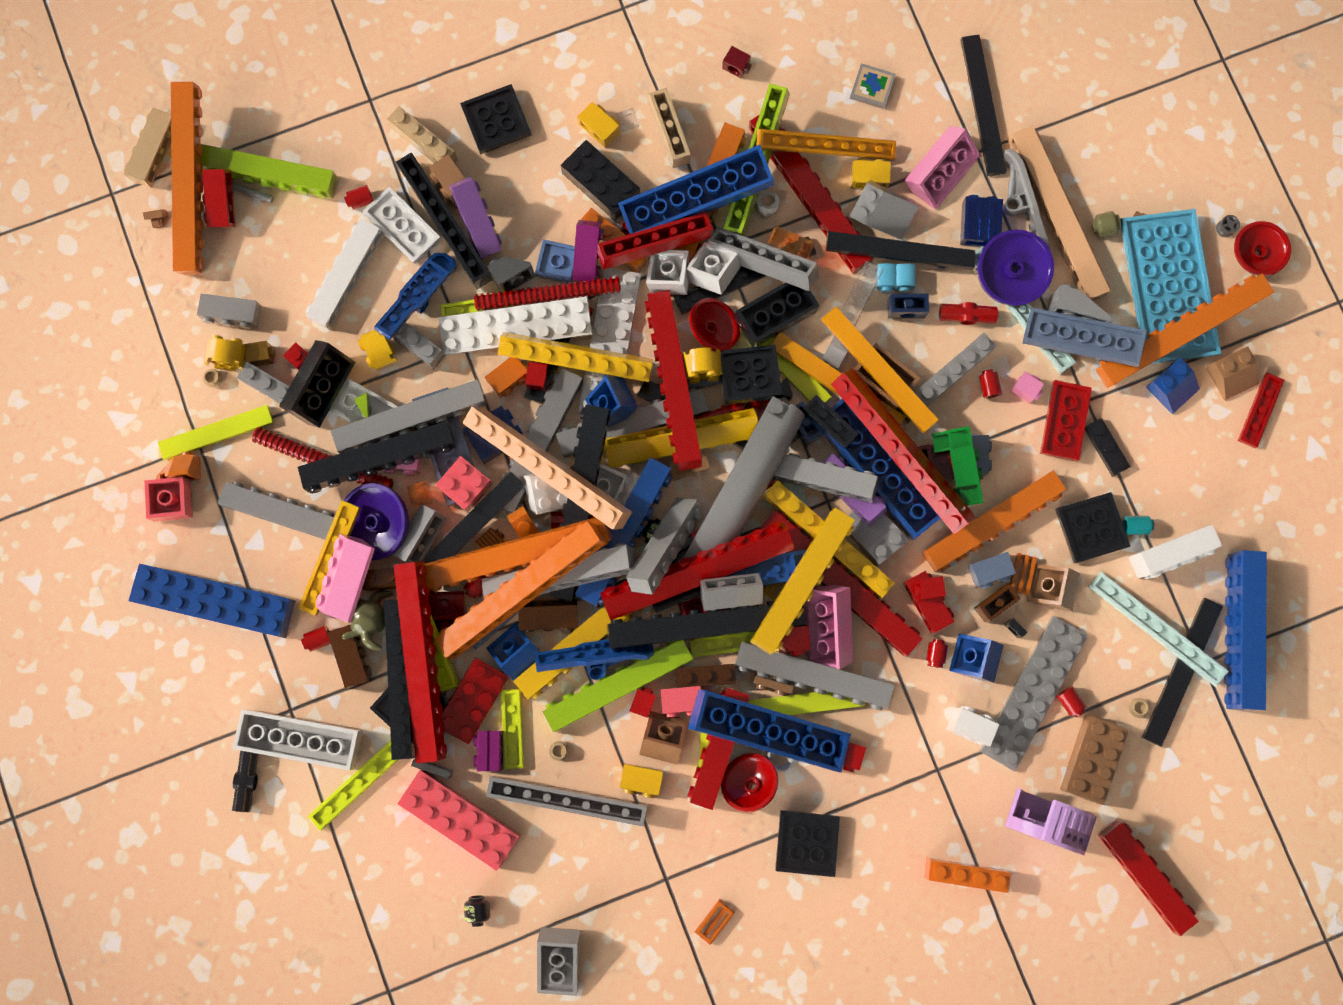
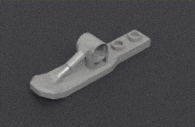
[1003,148,1051,251]

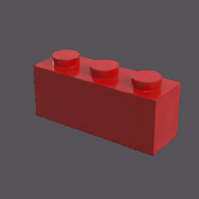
[201,169,236,228]
[903,571,955,634]

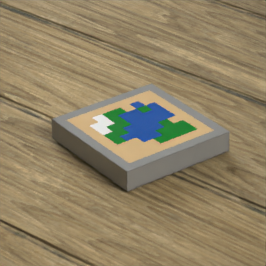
[850,63,896,109]

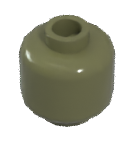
[1092,211,1121,238]

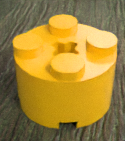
[357,330,398,370]
[204,335,246,371]
[682,348,722,384]

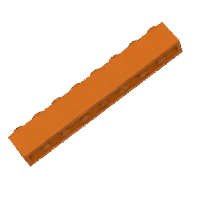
[672,122,747,263]
[922,470,1067,572]

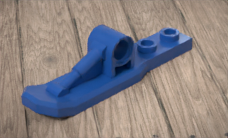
[374,253,456,340]
[700,549,806,589]
[534,639,654,680]

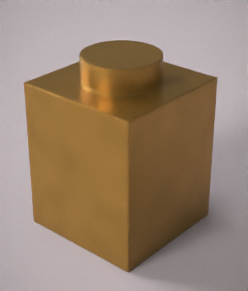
[244,341,276,366]

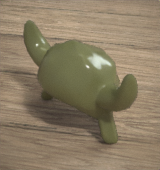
[342,590,393,650]

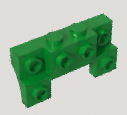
[931,426,984,506]

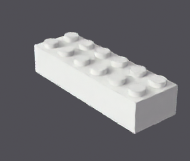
[232,709,363,771]

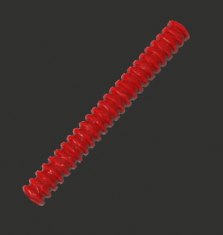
[474,276,621,311]
[252,427,394,488]

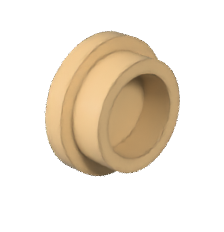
[203,369,223,388]
[1129,698,1149,718]
[549,741,569,761]

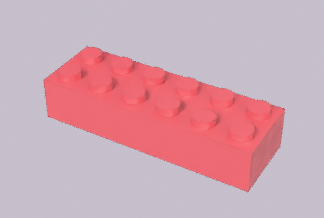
[397,770,522,871]

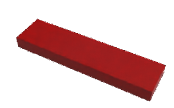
[1237,372,1285,448]

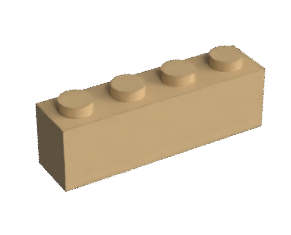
[649,87,691,168]
[387,106,458,163]
[124,107,171,188]

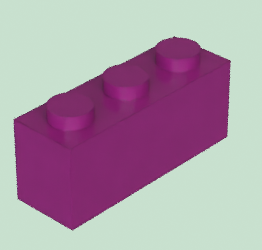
[572,220,604,281]

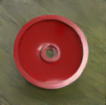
[1234,221,1291,276]
[689,298,740,351]
[721,753,779,813]

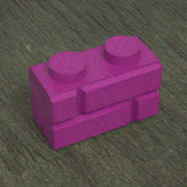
[473,731,503,771]

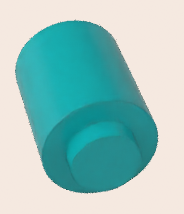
[1123,516,1154,535]

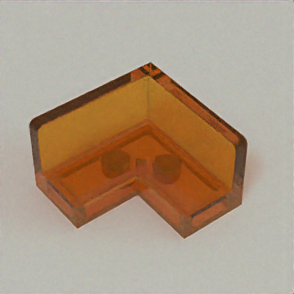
[767,225,815,259]

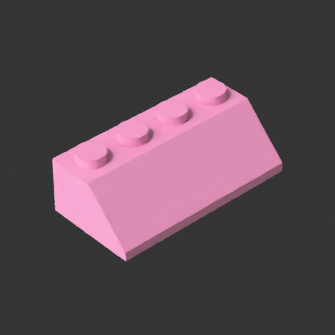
[905,126,980,209]
[316,534,375,623]
[805,585,854,669]

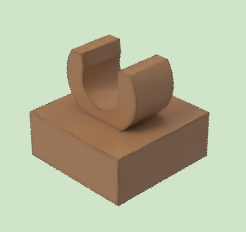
[142,209,168,228]

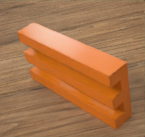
[1010,553,1037,595]
[694,899,735,945]

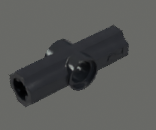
[232,751,258,813]

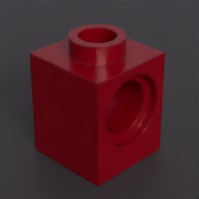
[722,46,752,79]

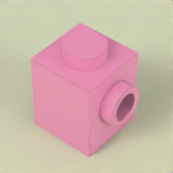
[1011,372,1044,404]

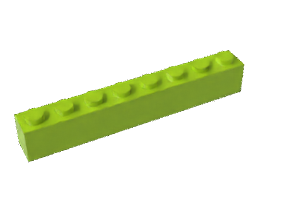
[724,83,790,237]
[201,144,337,199]
[542,640,693,732]

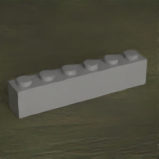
[709,227,819,291]
[896,333,997,424]
[772,453,879,503]
[217,481,334,540]
[626,497,702,595]

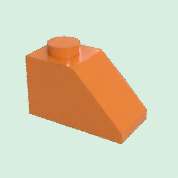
[156,452,201,481]

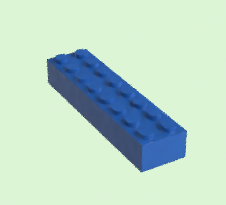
[618,145,775,234]
[823,399,940,541]
[575,457,672,608]
[1224,550,1267,711]
[128,563,296,638]
[688,690,851,773]

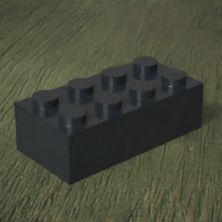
[560,140,640,222]
[734,282,820,347]
[279,340,356,428]

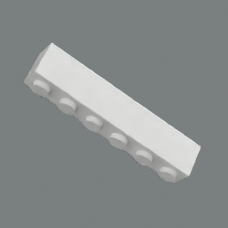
[305,219,383,330]

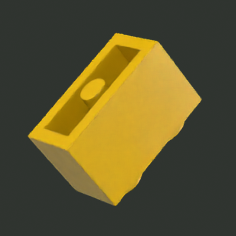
[577,101,620,148]
[851,158,891,189]
[620,764,663,798]

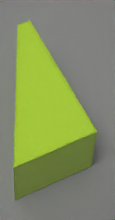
[354,392,370,418]

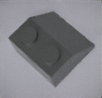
[487,256,535,293]

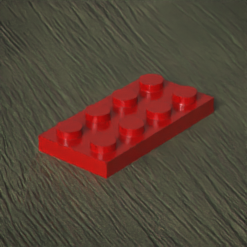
[1040,380,1092,462]
[442,657,509,745]

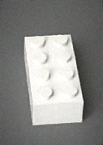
[1128,524,1222,580]

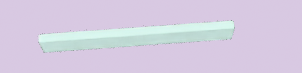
[975,246,1076,375]
[1088,572,1229,686]

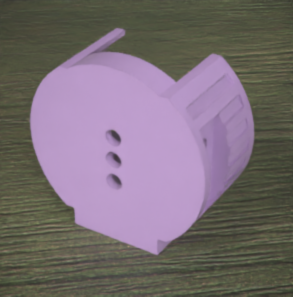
[1005,788,1097,856]

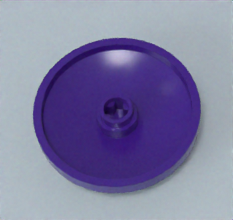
[977,229,1054,306]
[344,483,409,561]

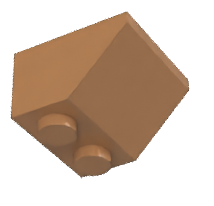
[1206,346,1258,400]
[1027,564,1080,611]
[639,711,688,765]

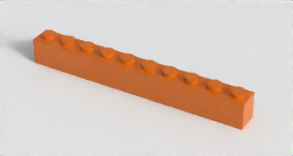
[171,81,204,274]
[1095,273,1275,389]
[424,517,612,592]
[434,521,607,659]

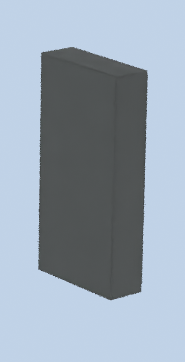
[411,759,453,779]

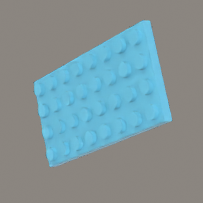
[1120,209,1221,364]

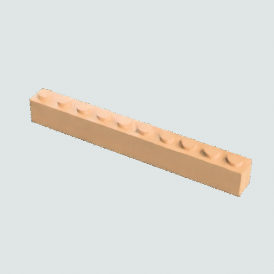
[1008,125,1110,301]
[463,407,632,530]

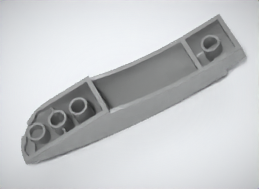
[683,397,805,558]

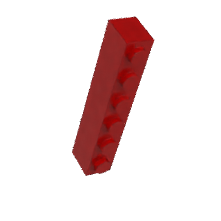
[597,212,713,270]
[687,688,750,810]
[1098,821,1199,936]

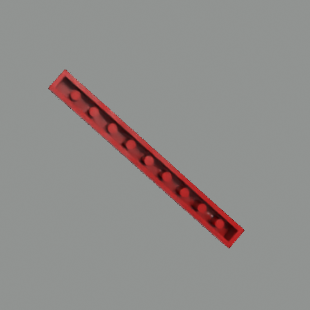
[749,114,874,275]
[645,290,702,471]
[831,368,976,534]
[758,510,923,657]
[600,521,795,621]
[394,561,447,763]

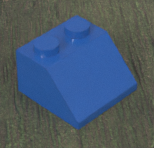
[1146,357,1200,414]
[585,375,638,427]
[486,623,540,681]
[949,634,1004,683]

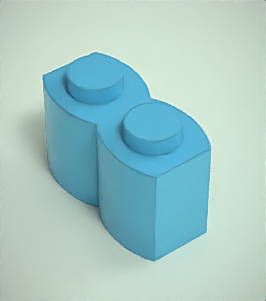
[876,263,915,293]

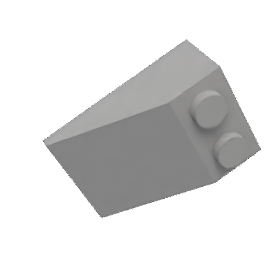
[850,180,919,239]
[1047,284,1112,323]
[848,512,909,567]
[537,927,581,996]

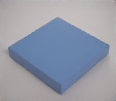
[535,239,575,283]

